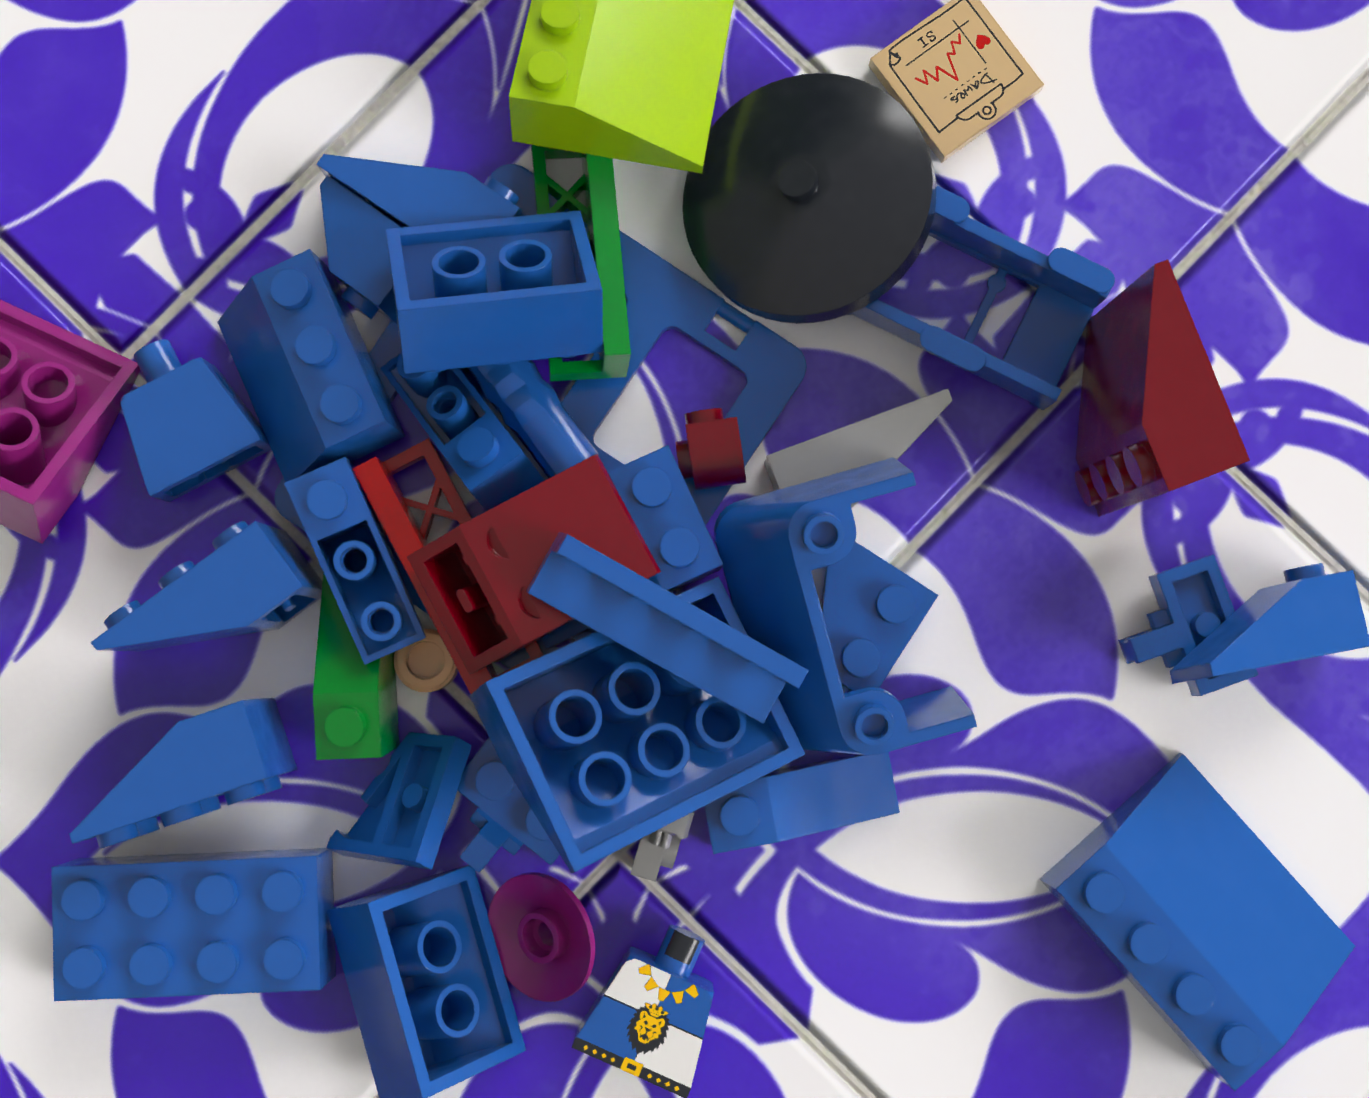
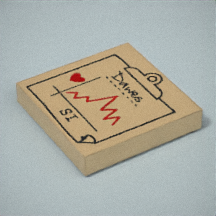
[868,0,1044,163]

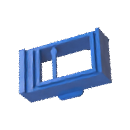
[848,185,1115,410]

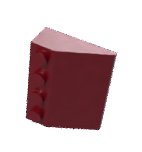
[1075,259,1250,517]

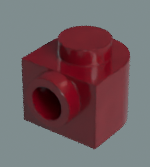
[675,408,746,490]

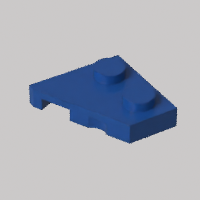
[821,541,939,691]
[326,732,472,870]

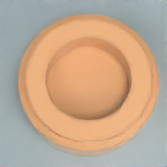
[394,629,458,692]

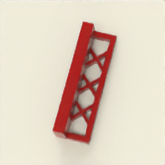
[353,438,544,694]

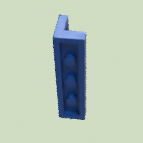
[526,532,809,723]

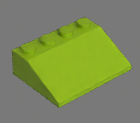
[509,0,734,174]

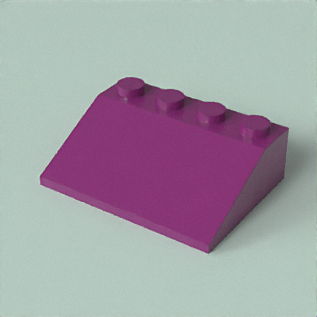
[0,300,140,544]

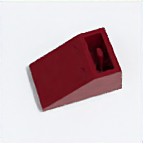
[407,454,661,675]

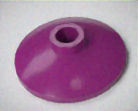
[488,872,595,1002]

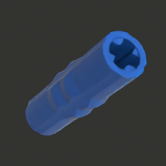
[467,360,599,478]

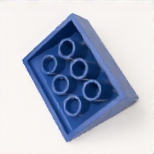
[470,576,805,873]
[1040,753,1356,1091]

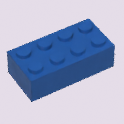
[51,848,336,1001]

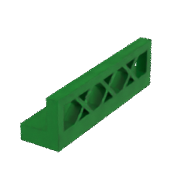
[531,145,631,381]

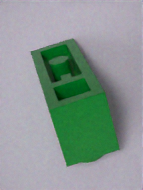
[313,572,400,760]

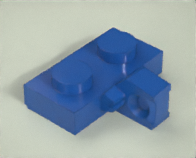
[1118,554,1258,696]
[457,738,560,873]

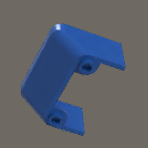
[714,457,977,755]

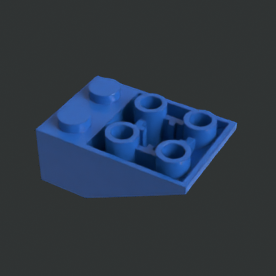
[90,521,322,651]
[69,697,297,849]

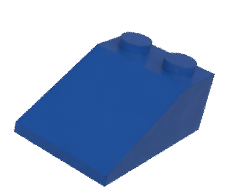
[541,445,723,649]

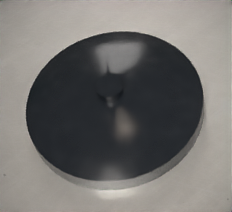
[682,73,937,324]

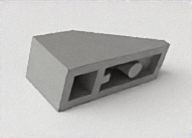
[764,389,953,508]

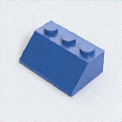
[385,210,603,374]
[217,249,405,482]
[327,865,526,1098]

